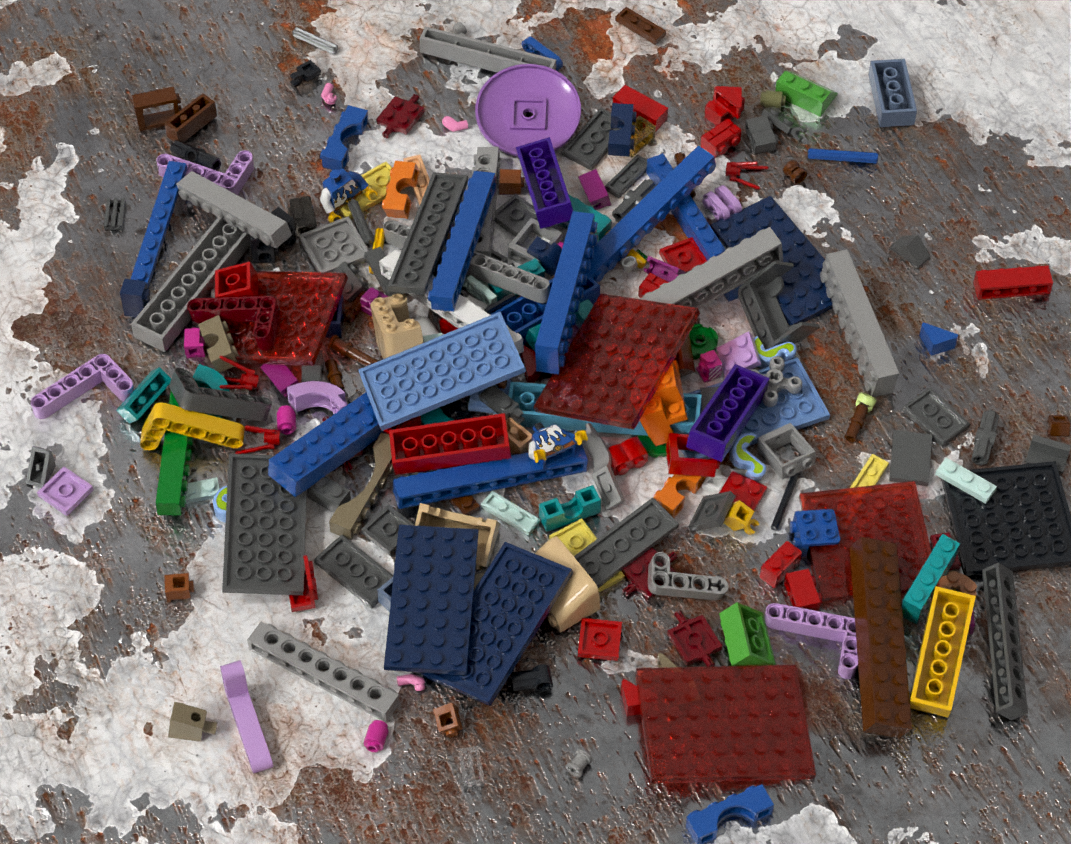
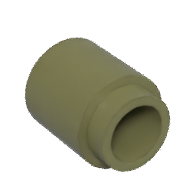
[760,90,786,109]

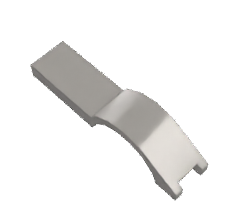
[573,423,625,510]

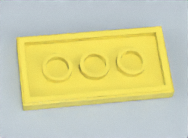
[339,162,405,219]
[549,518,625,592]

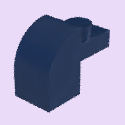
[527,236,562,277]

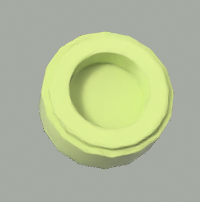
[856,392,877,412]

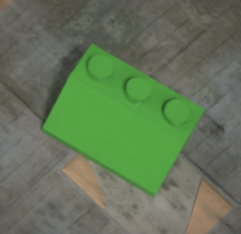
[775,70,838,117]
[719,602,776,671]

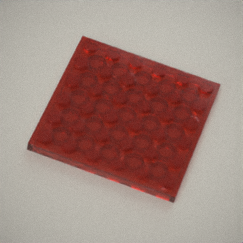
[227,271,348,366]
[799,481,939,602]

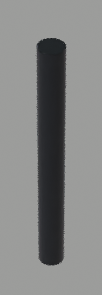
[771,471,801,531]

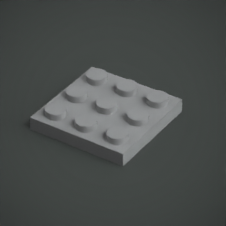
[299,216,369,277]

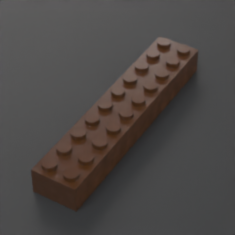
[850,537,912,738]

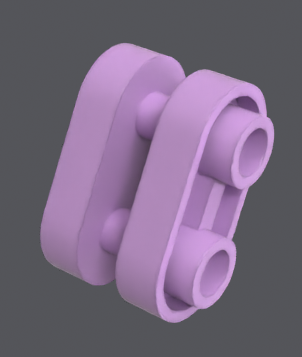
[702,185,742,220]

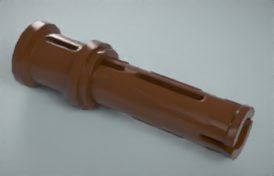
[328,335,378,366]

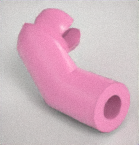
[321,83,337,105]
[442,116,468,132]
[396,674,426,691]

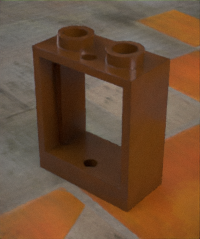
[132,86,182,131]

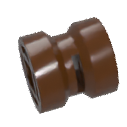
[783,160,808,185]

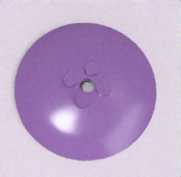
[475,64,581,156]

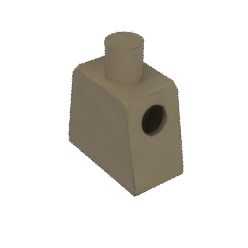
[168,702,218,741]

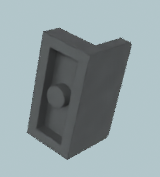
[1025,435,1071,474]

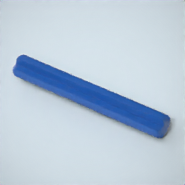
[808,148,878,163]

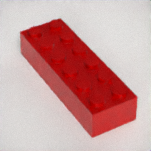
[389,413,511,475]

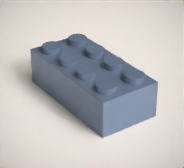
[868,59,917,127]

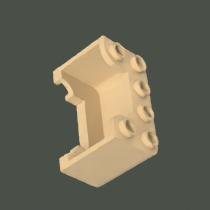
[370,293,423,359]

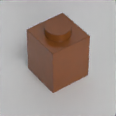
[499,169,525,195]

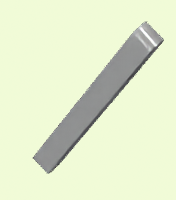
[383,220,550,303]

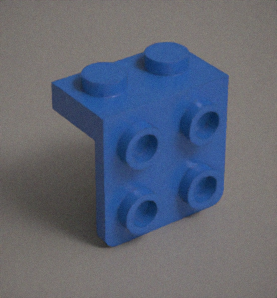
[790,509,840,557]

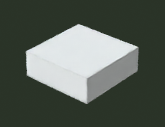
[702,473,728,494]

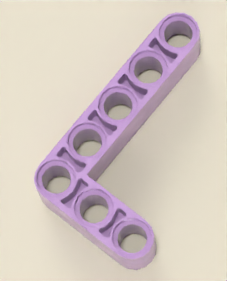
[156,150,254,195]
[31,354,134,419]
[764,603,858,679]
[220,660,273,774]

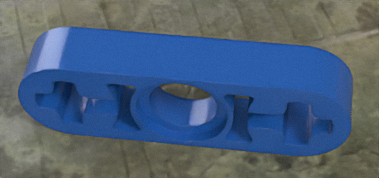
[522,36,563,71]

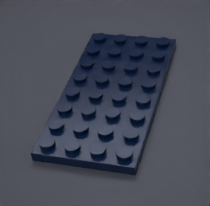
[711,196,833,326]
[384,525,479,675]
[421,542,573,706]

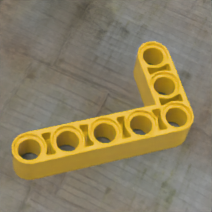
[140,402,245,451]

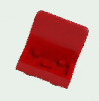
[289,555,318,612]

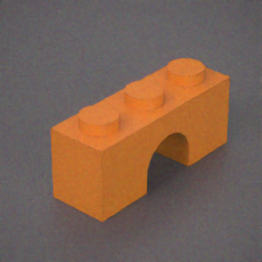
[382,161,420,219]
[653,475,706,518]

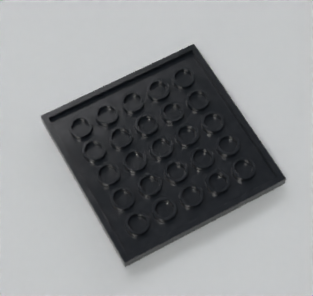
[941,461,1071,576]

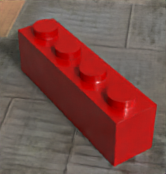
[973,265,1053,300]

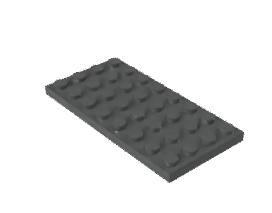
[222,454,307,595]

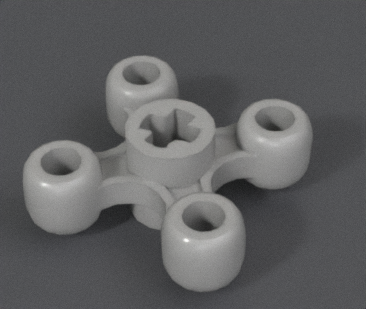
[751,356,802,407]

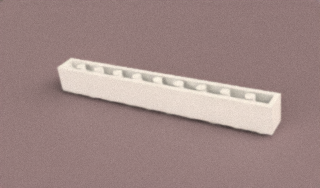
[379,250,524,354]

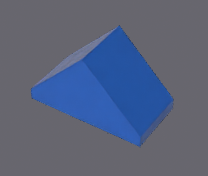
[919,322,958,356]

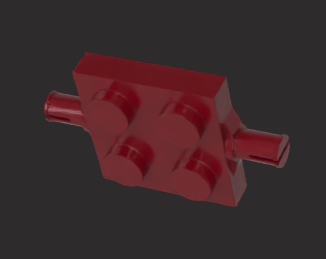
[376,94,425,139]
[622,547,678,600]
[667,610,722,669]

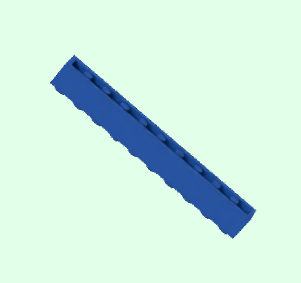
[586,146,716,282]
[646,154,744,302]
[428,171,497,312]
[393,443,588,509]

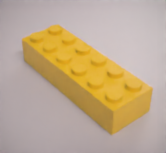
[910,586,976,718]

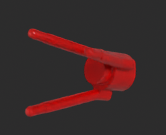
[726,161,769,190]
[219,356,259,390]
[235,425,280,454]

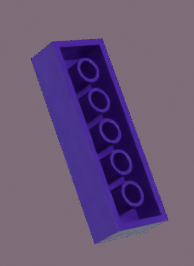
[516,137,573,229]
[686,364,770,462]

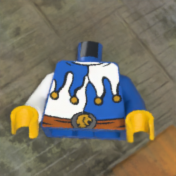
[320,169,378,223]
[528,422,588,469]

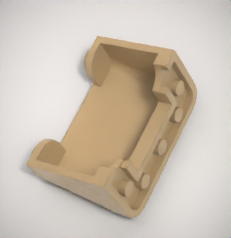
[415,503,500,570]
[534,536,601,633]

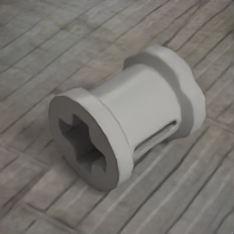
[565,749,592,778]

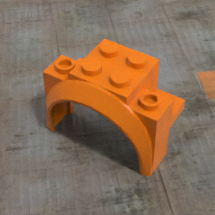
[630,356,688,446]

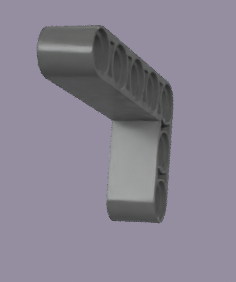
[169,368,272,421]

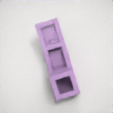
[287,381,348,414]

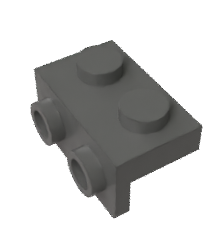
[329,261,369,303]

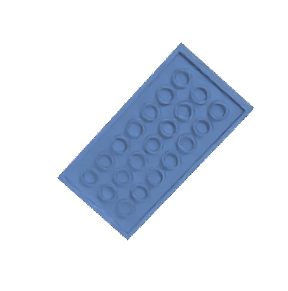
[358,312,526,431]
[681,357,830,459]

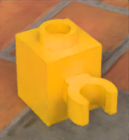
[724,500,759,535]

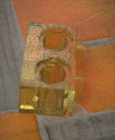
[630,116,656,157]

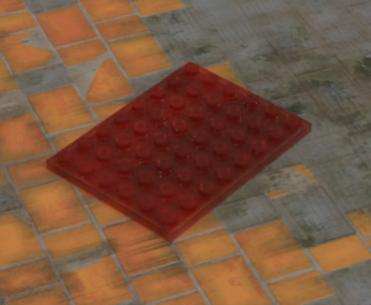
[533,294,700,430]
[635,665,816,784]

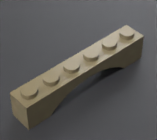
[329,432,394,540]

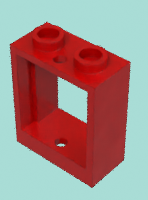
[666,433,720,477]

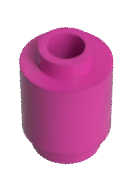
[277,405,297,435]
[363,720,389,752]

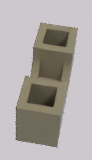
[198,315,239,373]

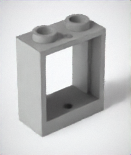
[508,218,562,265]
[758,423,815,480]

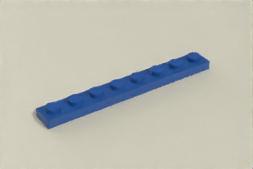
[131,161,187,289]

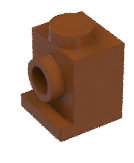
[164,573,195,602]
[433,703,463,738]

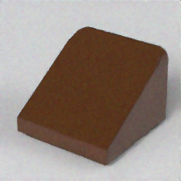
[1048,415,1071,436]

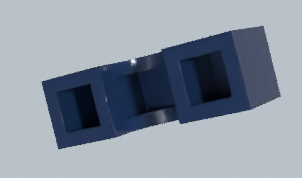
[608,103,637,157]

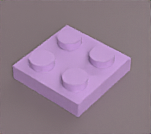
[717,331,761,378]
[37,467,94,516]

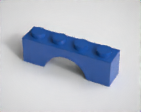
[320,105,369,170]
[686,784,774,844]

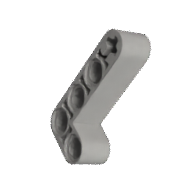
[648,552,729,601]

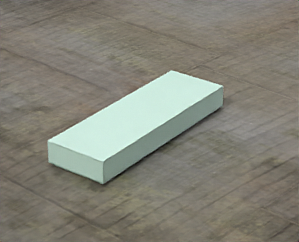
[481,491,540,536]

